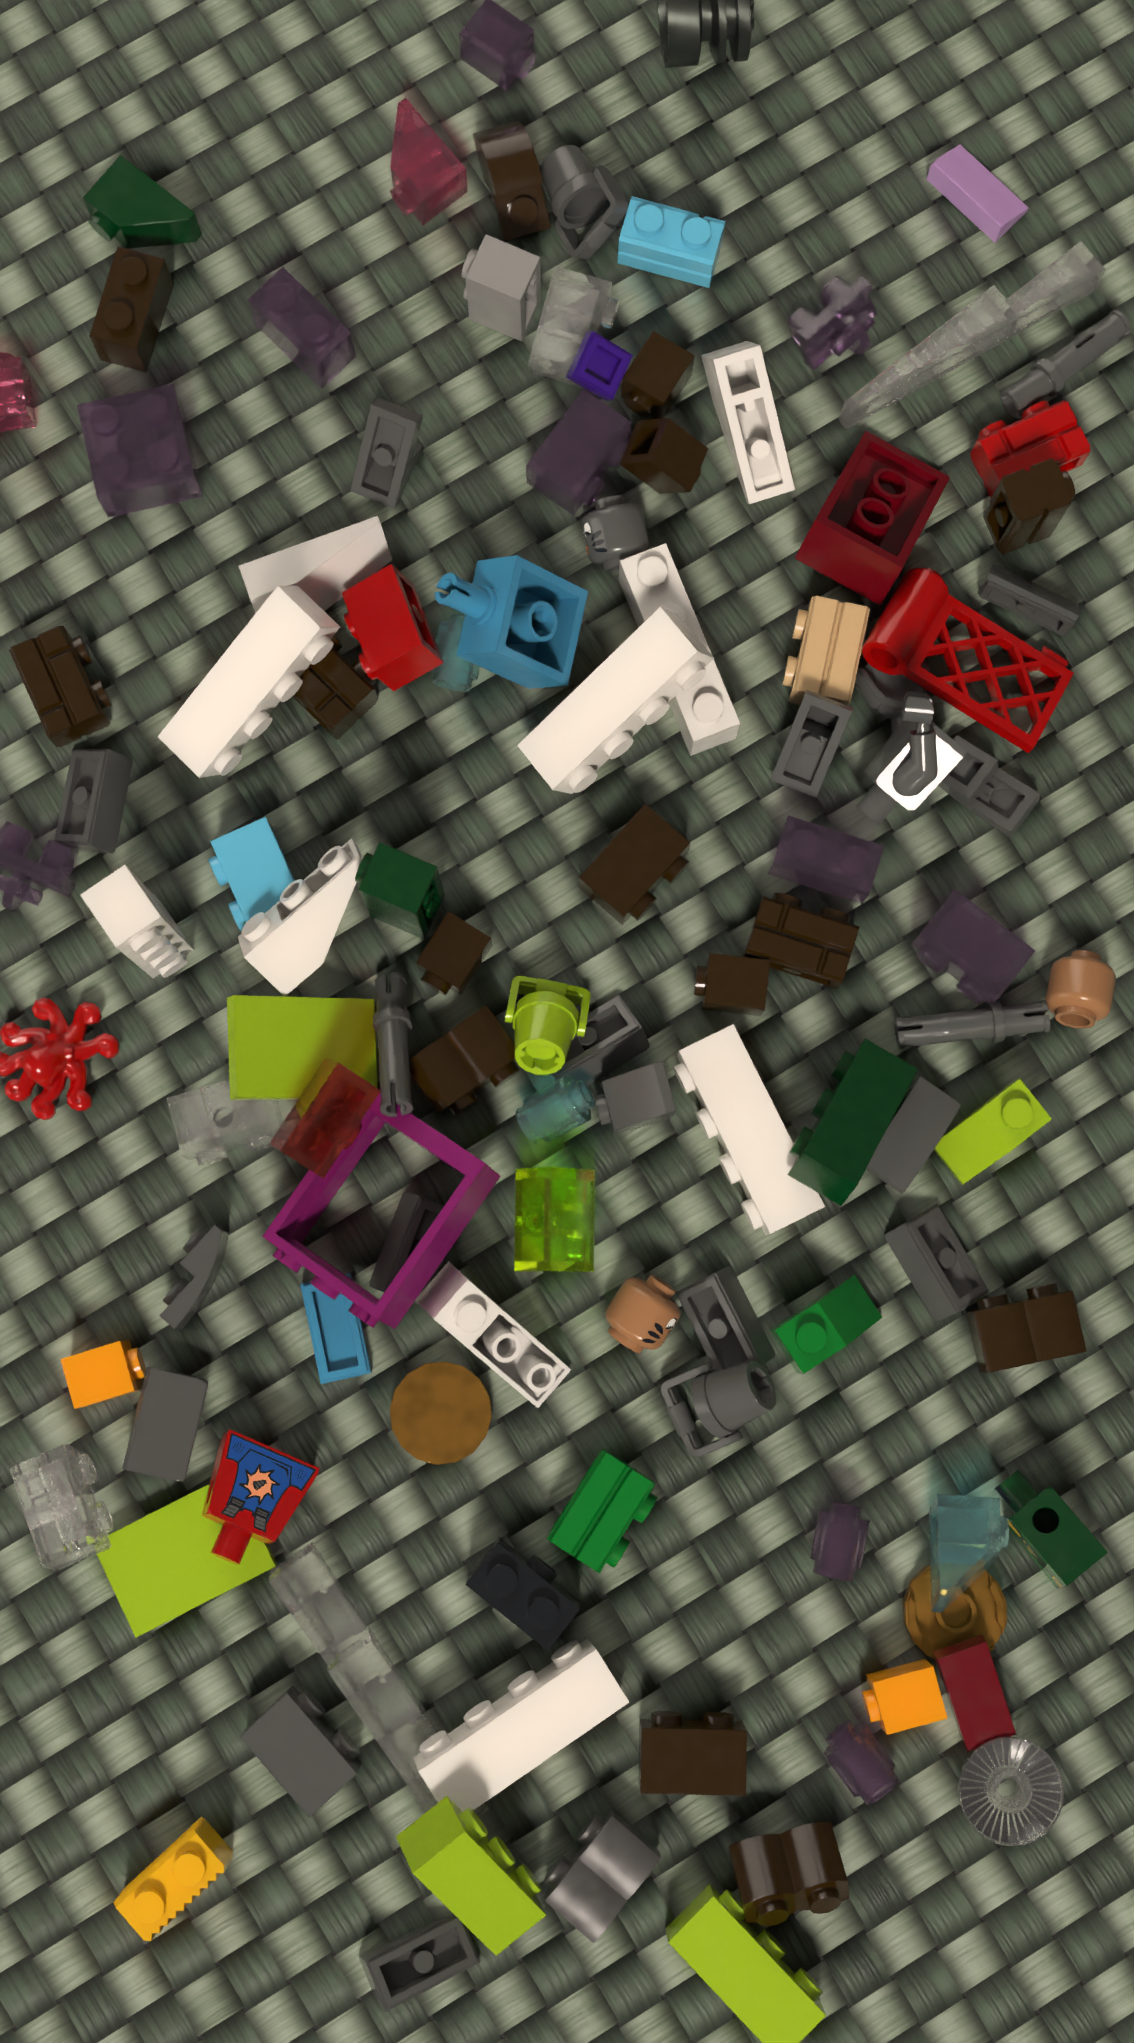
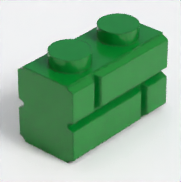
[547,1448,658,1573]

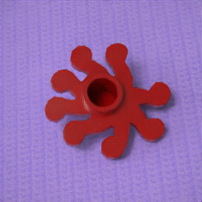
[0,998,120,1120]

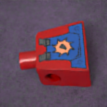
[202,1429,320,1565]

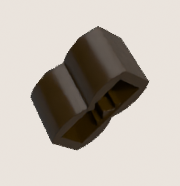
[409,1005,520,1117]
[966,1283,1087,1373]
[729,1822,849,1926]

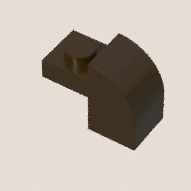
[472,121,551,241]

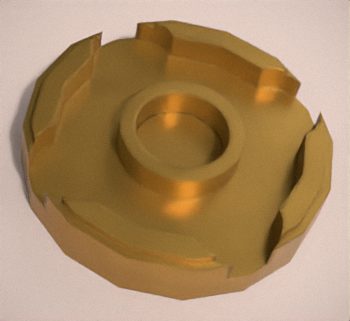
[390,1361,492,1465]
[903,1559,1007,1659]

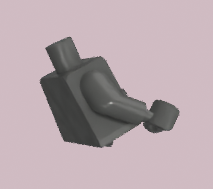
[855,662,968,825]

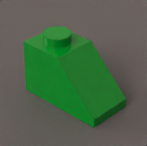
[770,1275,882,1374]

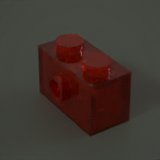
[269,1058,381,1179]

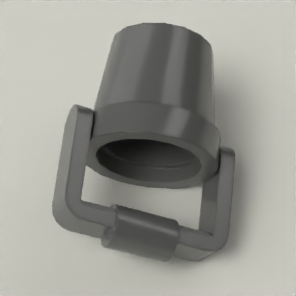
[540,145,628,260]
[661,1361,776,1457]

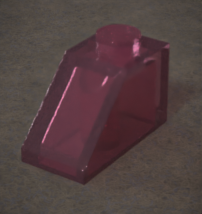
[390,98,468,226]

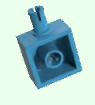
[435,555,588,689]

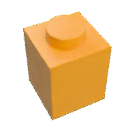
[60,1340,146,1409]
[861,1659,948,1735]

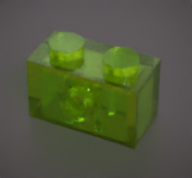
[514,1167,595,1273]

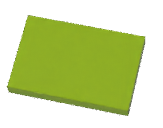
[227,995,378,1100]
[91,1484,278,1638]

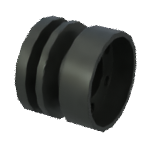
[657,0,754,68]

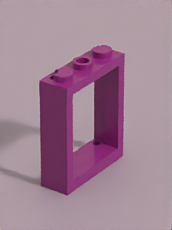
[262,1085,501,1329]

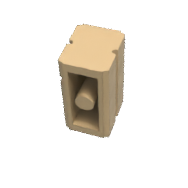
[782,596,870,706]

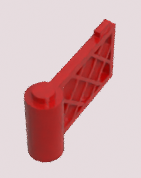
[862,568,1074,753]

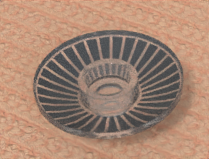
[958,1737,1064,1846]

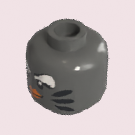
[581,495,650,571]

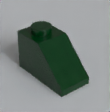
[83,155,202,249]

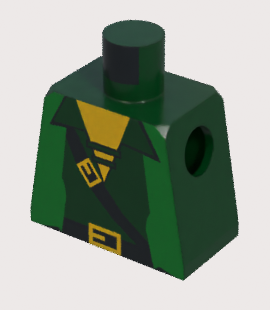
[994,1469,1108,1588]

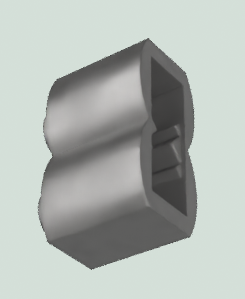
[543,1810,661,1943]

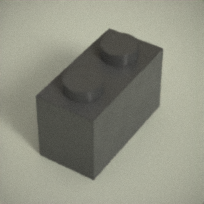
[240,1685,361,1818]

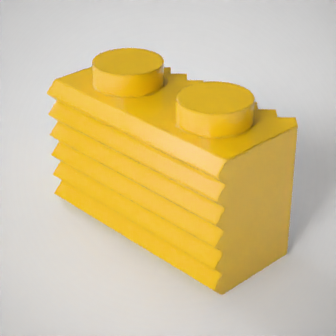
[113,1816,233,1941]

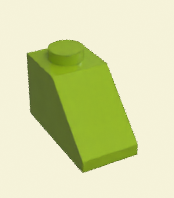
[934,1079,1052,1185]

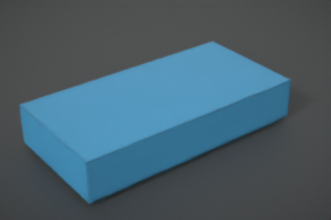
[300,1273,372,1384]

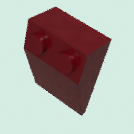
[795,431,950,605]

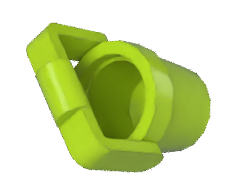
[504,976,591,1075]

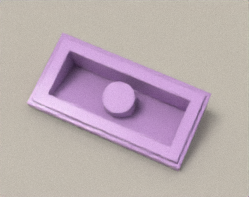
[926,144,1029,243]

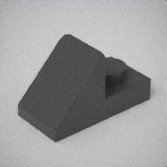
[350,397,423,509]
[770,690,854,798]

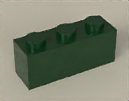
[355,842,445,940]
[787,1038,918,1206]

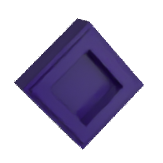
[566,331,633,401]

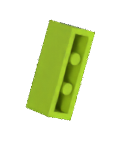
[396,1796,546,1956]
[665,1884,826,2043]

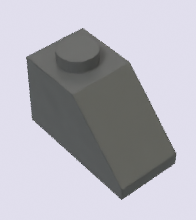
[594,1061,676,1135]

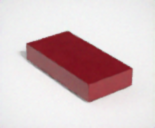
[933,1634,1016,1752]

